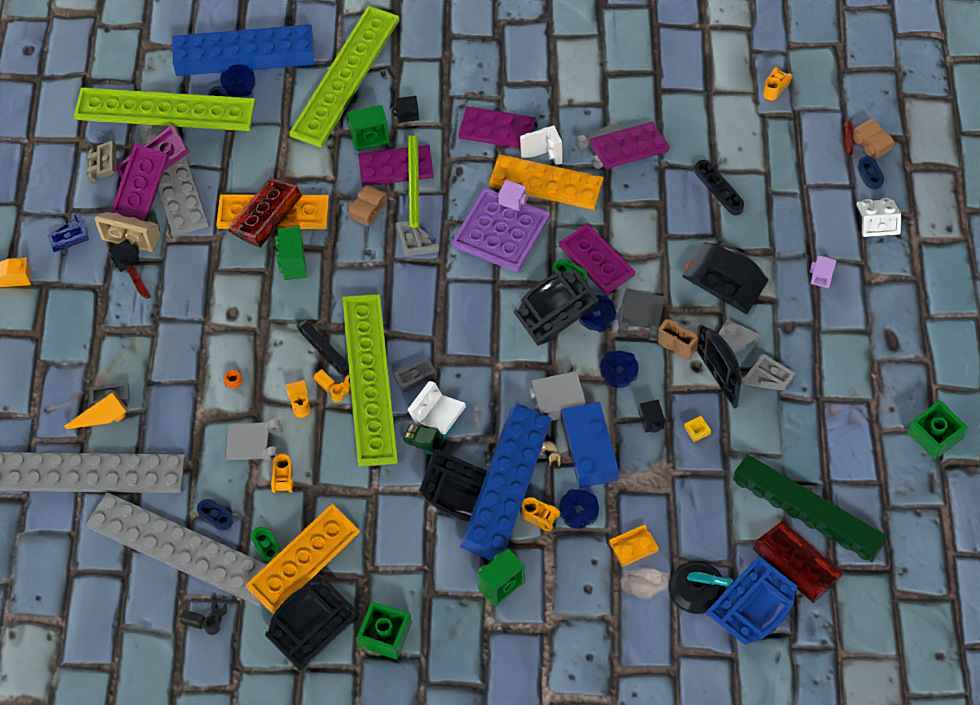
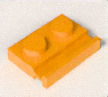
[609,524,659,567]

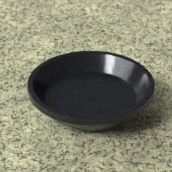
[669,561,725,614]

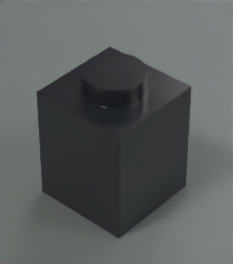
[393,96,419,123]
[108,239,140,272]
[639,399,665,433]

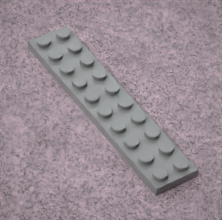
[138,86,209,237]
[0,452,186,493]
[86,492,267,607]

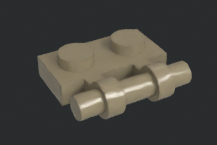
[86,141,116,182]

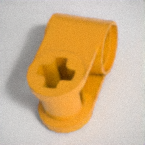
[763,66,792,101]
[286,380,310,418]
[271,454,293,493]
[521,497,561,531]

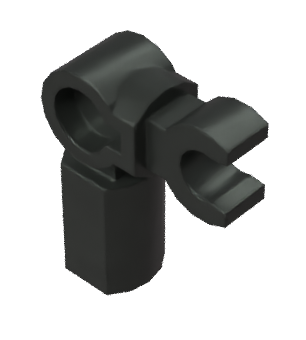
[180,601,228,635]

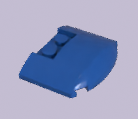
[706,556,797,645]

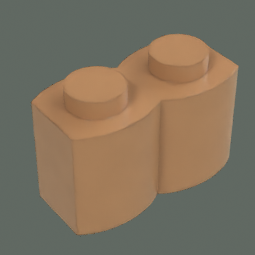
[853,118,894,160]
[348,185,387,227]
[657,319,698,360]

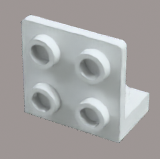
[520,126,562,166]
[857,198,901,237]
[407,381,466,434]

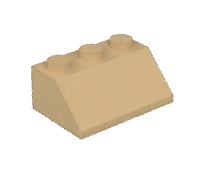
[95,212,161,252]

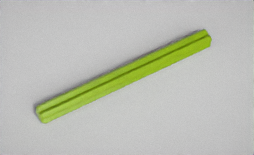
[408,135,419,228]

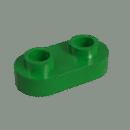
[553,259,587,283]
[251,527,281,564]

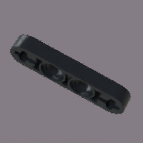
[695,160,744,215]
[297,319,349,375]

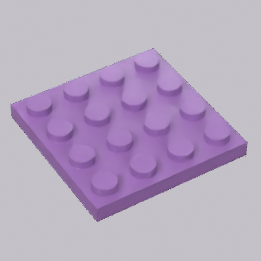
[451,187,550,273]

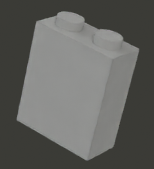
[529,371,586,421]

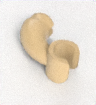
[541,441,561,466]

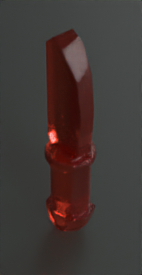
[844,120,853,155]
[126,265,151,299]

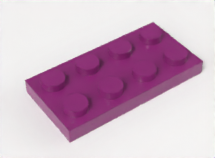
[458,106,536,149]
[589,121,670,169]
[116,125,189,179]
[111,143,170,222]
[358,145,434,186]
[559,223,635,295]

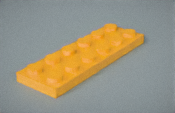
[489,154,604,210]
[217,194,329,229]
[245,503,361,615]

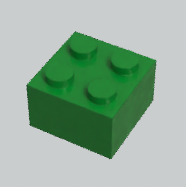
[347,105,390,151]
[275,226,307,280]
[907,400,968,460]
[477,548,525,607]
[357,601,412,660]

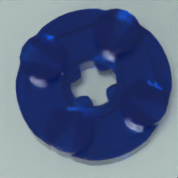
[220,64,256,97]
[579,295,616,332]
[600,351,639,388]
[559,489,599,529]

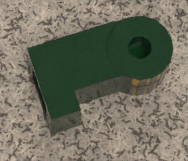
[402,424,443,452]

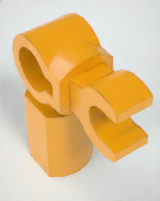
[313,369,351,402]

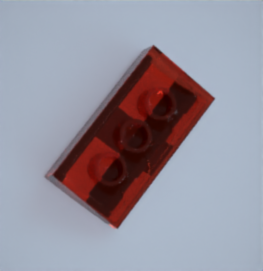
[228,178,302,248]
[753,520,843,603]

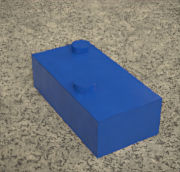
[562,402,619,488]

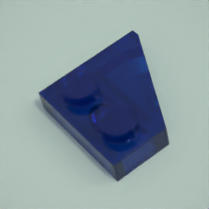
[48,212,89,252]

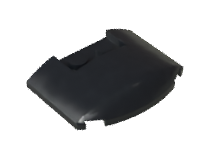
[682,243,769,315]
[514,269,600,346]
[696,324,741,409]
[419,449,487,522]
[265,579,360,671]

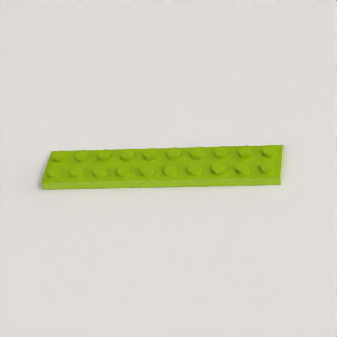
[289,6,400,148]
[74,88,256,131]
[342,294,398,467]

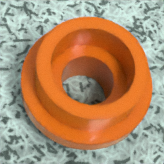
[223,370,243,388]

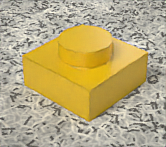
[684,416,711,442]

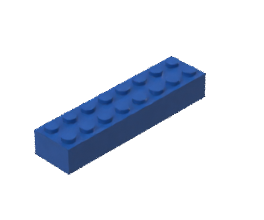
[173,24,315,76]
[460,402,552,561]

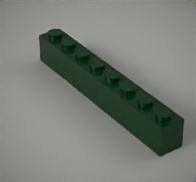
[733,454,887,563]

